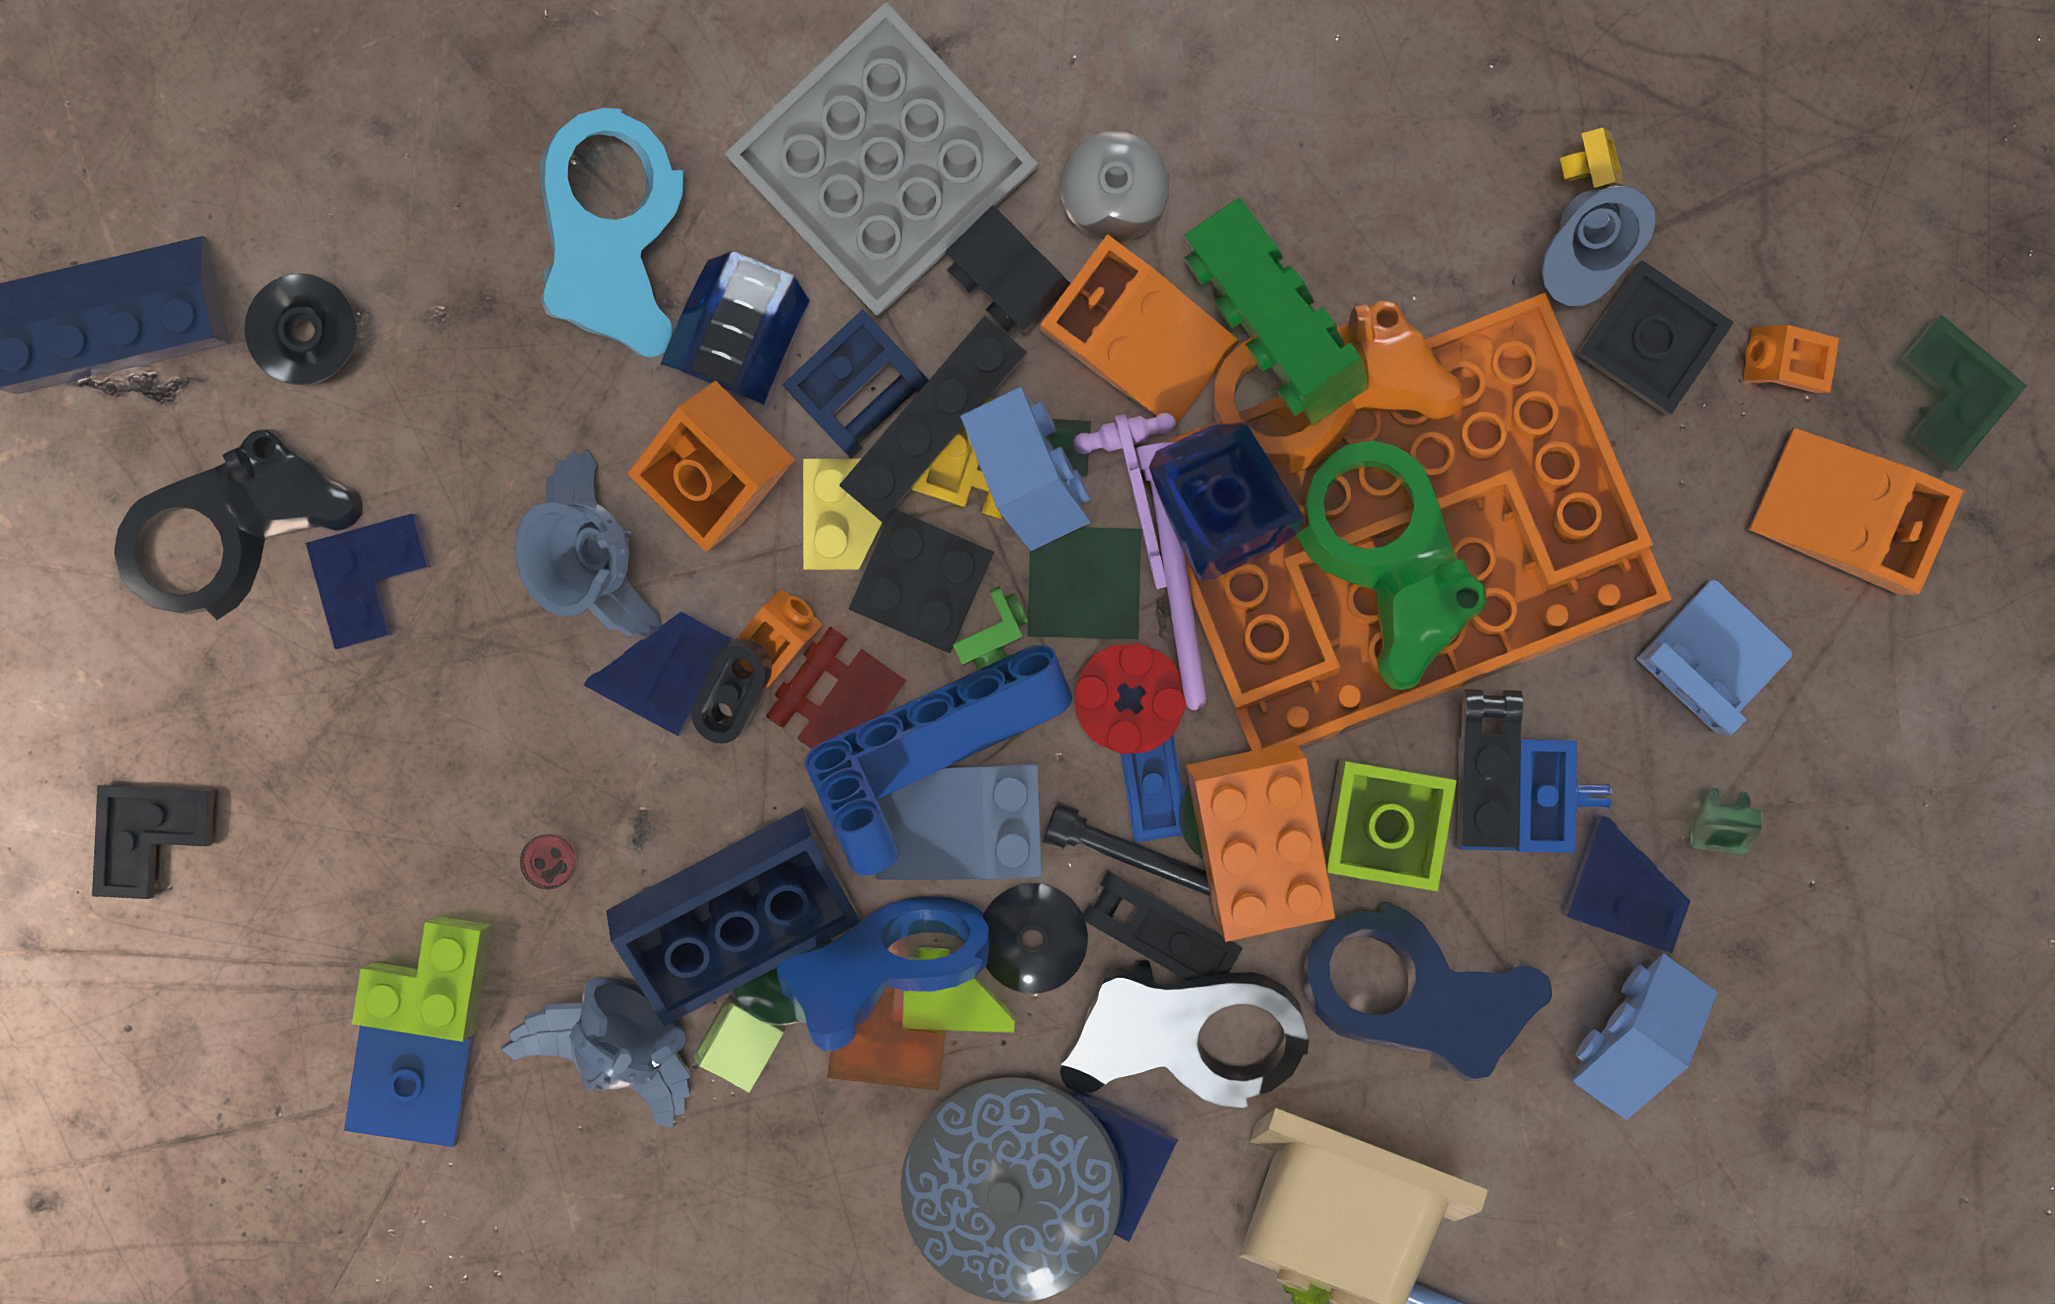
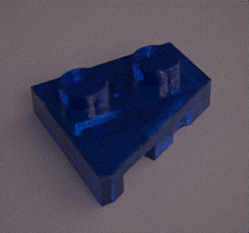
[583,612,732,736]
[1563,815,1690,953]

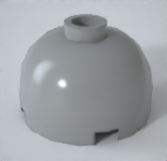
[1060,131,1169,243]

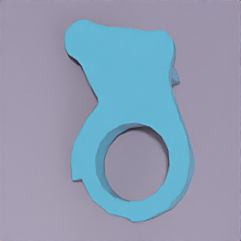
[540,108,684,357]

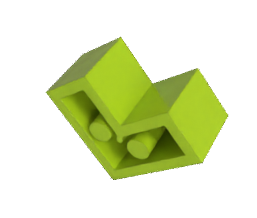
[352,916,492,1042]

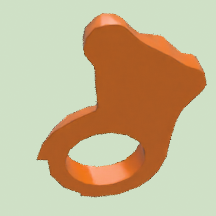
[1213,300,1463,474]

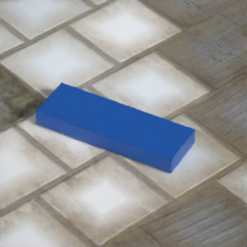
[1114,683,1189,843]

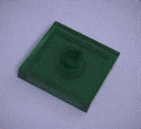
[1028,527,1141,640]

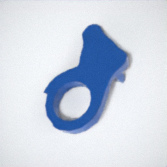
[776,897,990,1051]

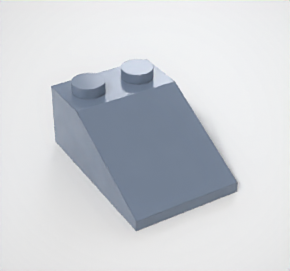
[876,763,1042,880]

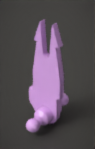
[1073,413,1176,589]

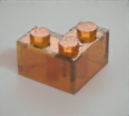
[827,986,947,1091]

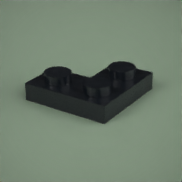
[92,784,214,899]

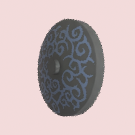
[901,1077,1123,1303]

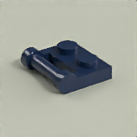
[782,309,929,458]

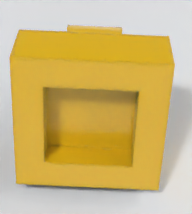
[1560,127,1625,189]

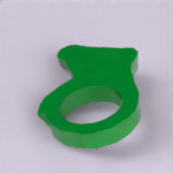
[1296,440,1487,690]

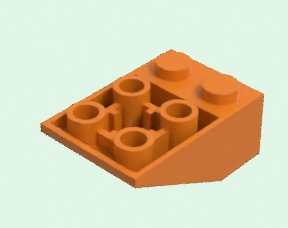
[1040,234,1239,427]
[1749,428,1964,596]

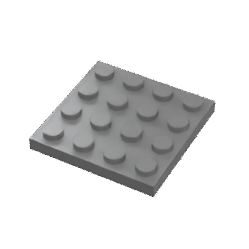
[724,2,1038,318]

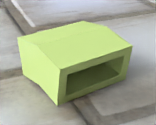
[693,997,786,1093]

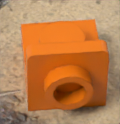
[1743,325,1839,393]
[736,590,822,688]

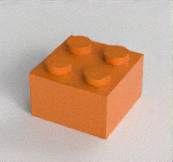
[627,380,795,552]

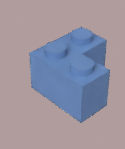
[960,387,1091,551]
[1572,953,1718,1120]

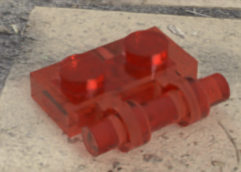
[766,626,907,749]

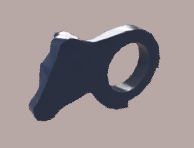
[1304,901,1552,1081]

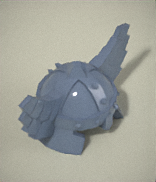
[515,450,661,637]
[501,977,691,1128]

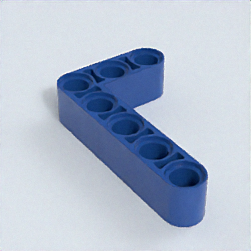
[805,645,1073,876]

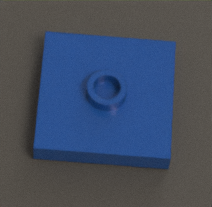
[344,1026,473,1147]

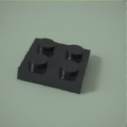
[1576,260,1734,416]
[849,509,994,653]

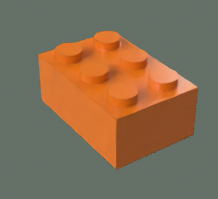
[1186,742,1335,942]

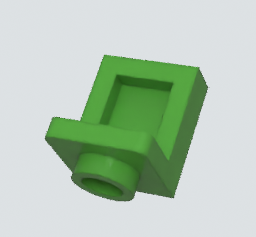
[953,586,1028,671]

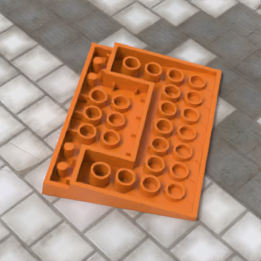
[1140,293,1672,751]

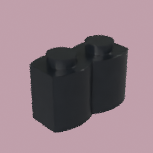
[945,205,1071,335]

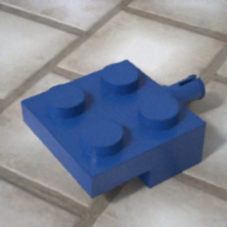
[1457,738,1612,853]

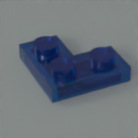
[306,513,431,650]

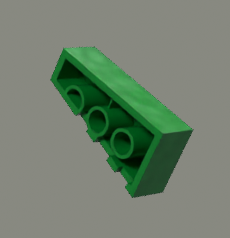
[1184,197,1369,426]

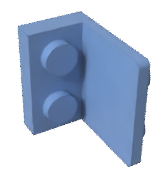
[1636,580,1793,736]

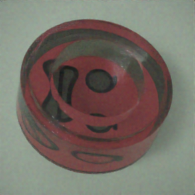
[520,833,578,890]

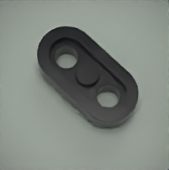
[691,639,772,744]

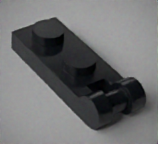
[1460,689,1523,847]
[1080,870,1243,980]

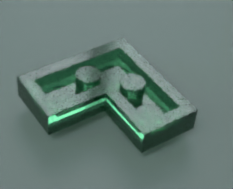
[1900,315,2027,472]

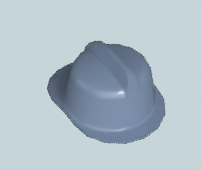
[1542,185,1656,306]

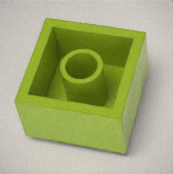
[1323,759,1457,892]

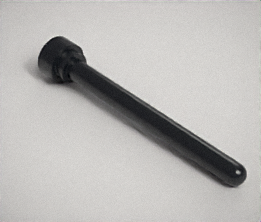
[1042,801,1211,897]

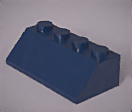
[0,236,231,395]
[606,807,861,1026]

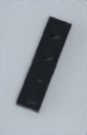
[839,316,1027,523]

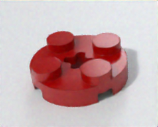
[1075,643,1186,754]

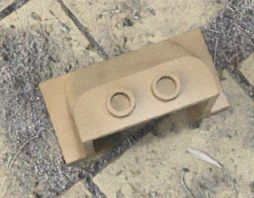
[1239,1108,1488,1304]

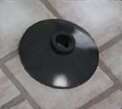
[245,273,357,385]
[982,883,1088,994]

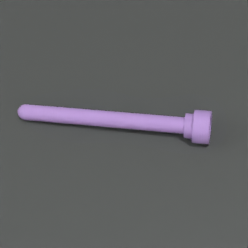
[1135,442,1207,710]

